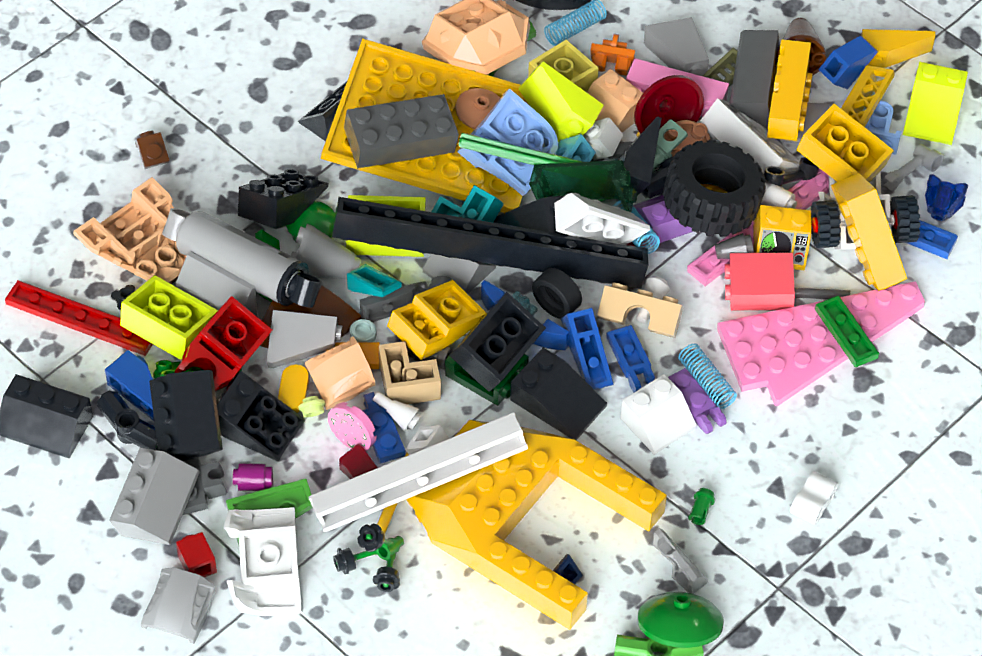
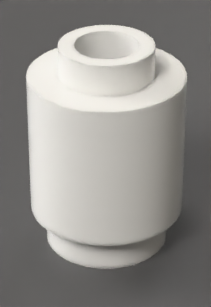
[761,183,797,209]

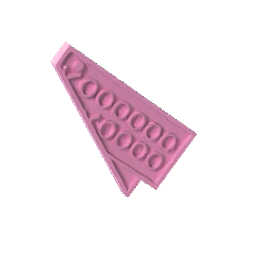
[717,281,925,406]

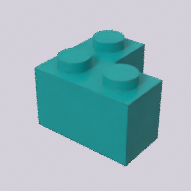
[431,185,504,223]

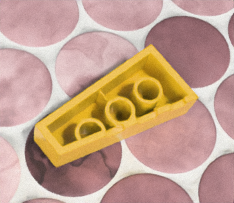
[767,39,813,141]
[830,173,907,291]

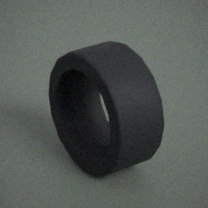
[532,268,582,319]

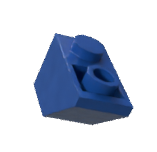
[818,36,878,90]

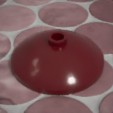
[634,75,704,134]

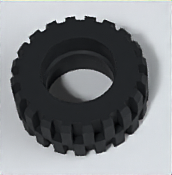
[663,140,766,237]

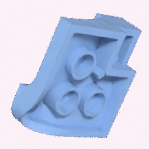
[457,89,558,196]

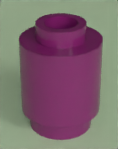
[233,463,273,491]

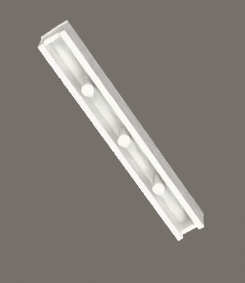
[308,412,528,533]

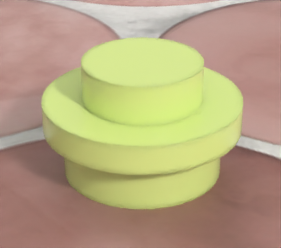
[298,396,326,417]

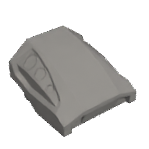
[141,567,215,644]

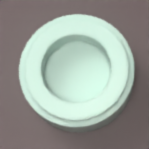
[350,319,376,342]

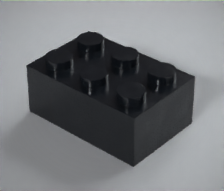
[449,292,546,392]

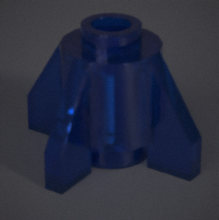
[925,174,968,221]

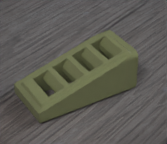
[703,47,738,87]

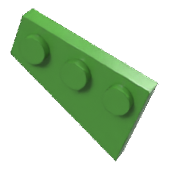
[226,479,313,545]

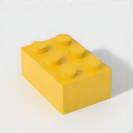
[797,104,894,183]

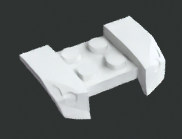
[224,507,302,616]

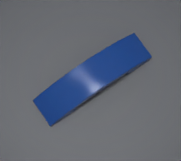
[481,280,569,351]

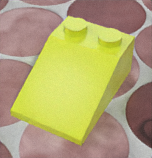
[519,61,604,142]
[903,62,968,145]

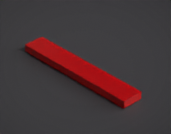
[5,280,153,356]

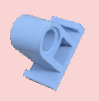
[865,100,902,155]

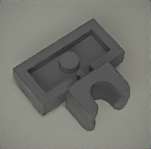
[182,457,227,516]

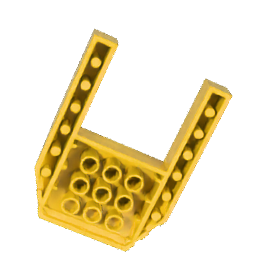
[406,420,667,630]

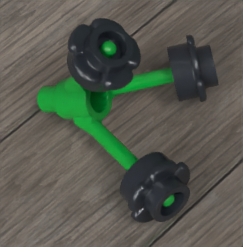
[333,523,404,592]

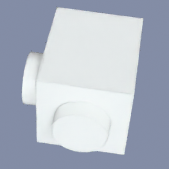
[583,118,623,161]

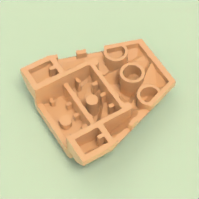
[74,177,187,284]

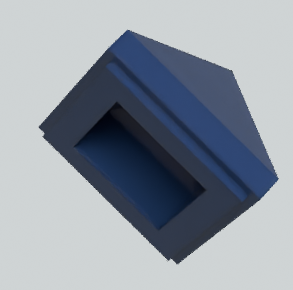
[553,554,583,584]

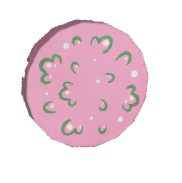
[328,402,376,451]

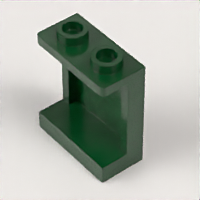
[445,354,529,406]

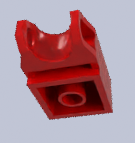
[174,296,273,392]

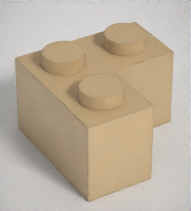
[379,341,441,404]

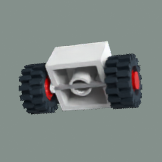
[811,194,921,249]

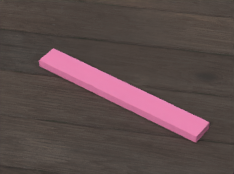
[687,168,829,286]

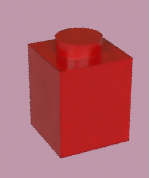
[176,532,217,578]

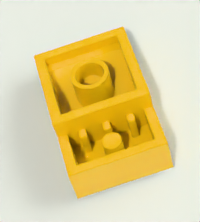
[387,280,486,360]

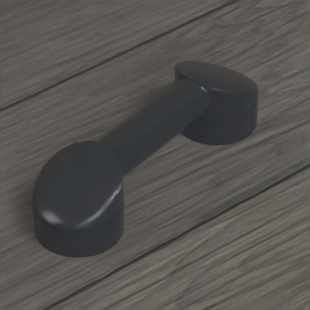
[764,157,819,187]

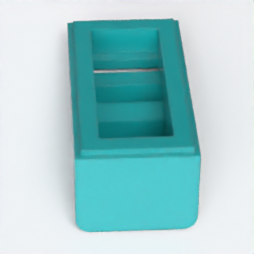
[347,264,402,297]

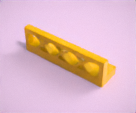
[841,65,895,127]

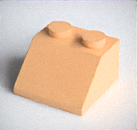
[587,69,643,132]

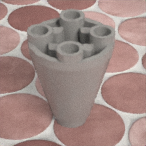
[291,224,361,279]

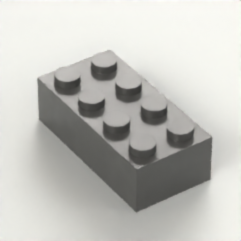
[344,94,459,169]

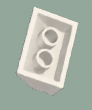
[555,193,650,245]

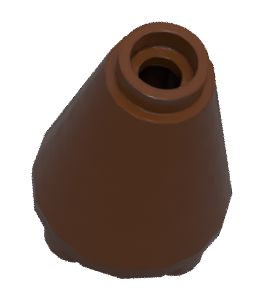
[777,18,826,76]

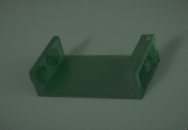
[529,160,637,212]

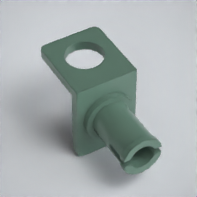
[653,120,688,171]

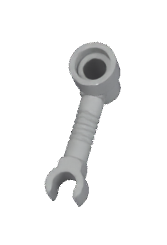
[884,144,944,191]

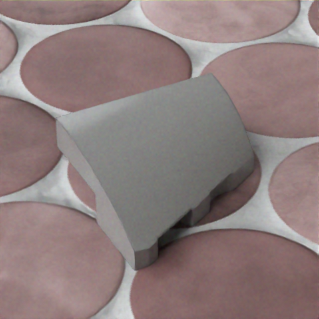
[653,528,708,594]

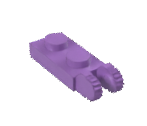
[668,368,727,434]

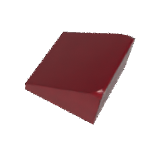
[339,444,378,479]

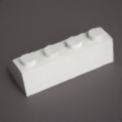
[700,98,800,184]

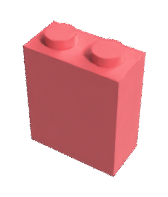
[725,253,795,311]

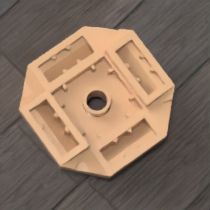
[422,0,530,75]

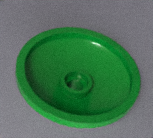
[637,592,724,648]

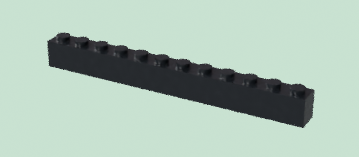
[332,197,649,289]

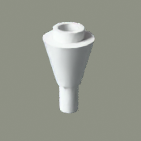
[636,276,670,323]
[373,391,421,431]

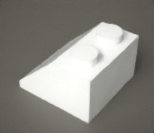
[620,374,697,455]

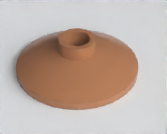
[455,88,500,129]

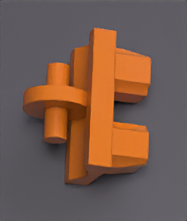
[590,34,635,76]

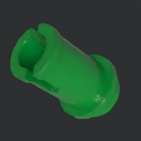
[688,488,715,525]

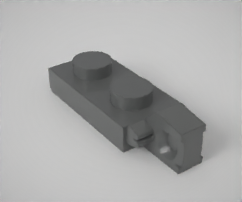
[360,281,430,322]

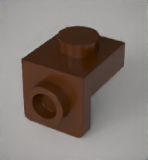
[135,131,170,169]

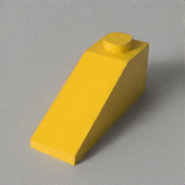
[861,29,936,68]

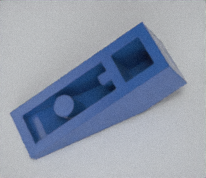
[561,308,614,390]
[105,350,154,421]

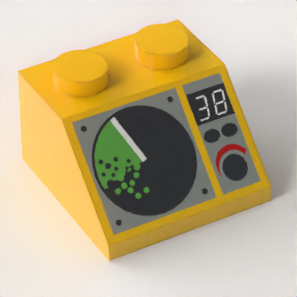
[753,205,811,270]

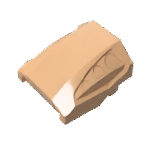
[305,336,375,410]

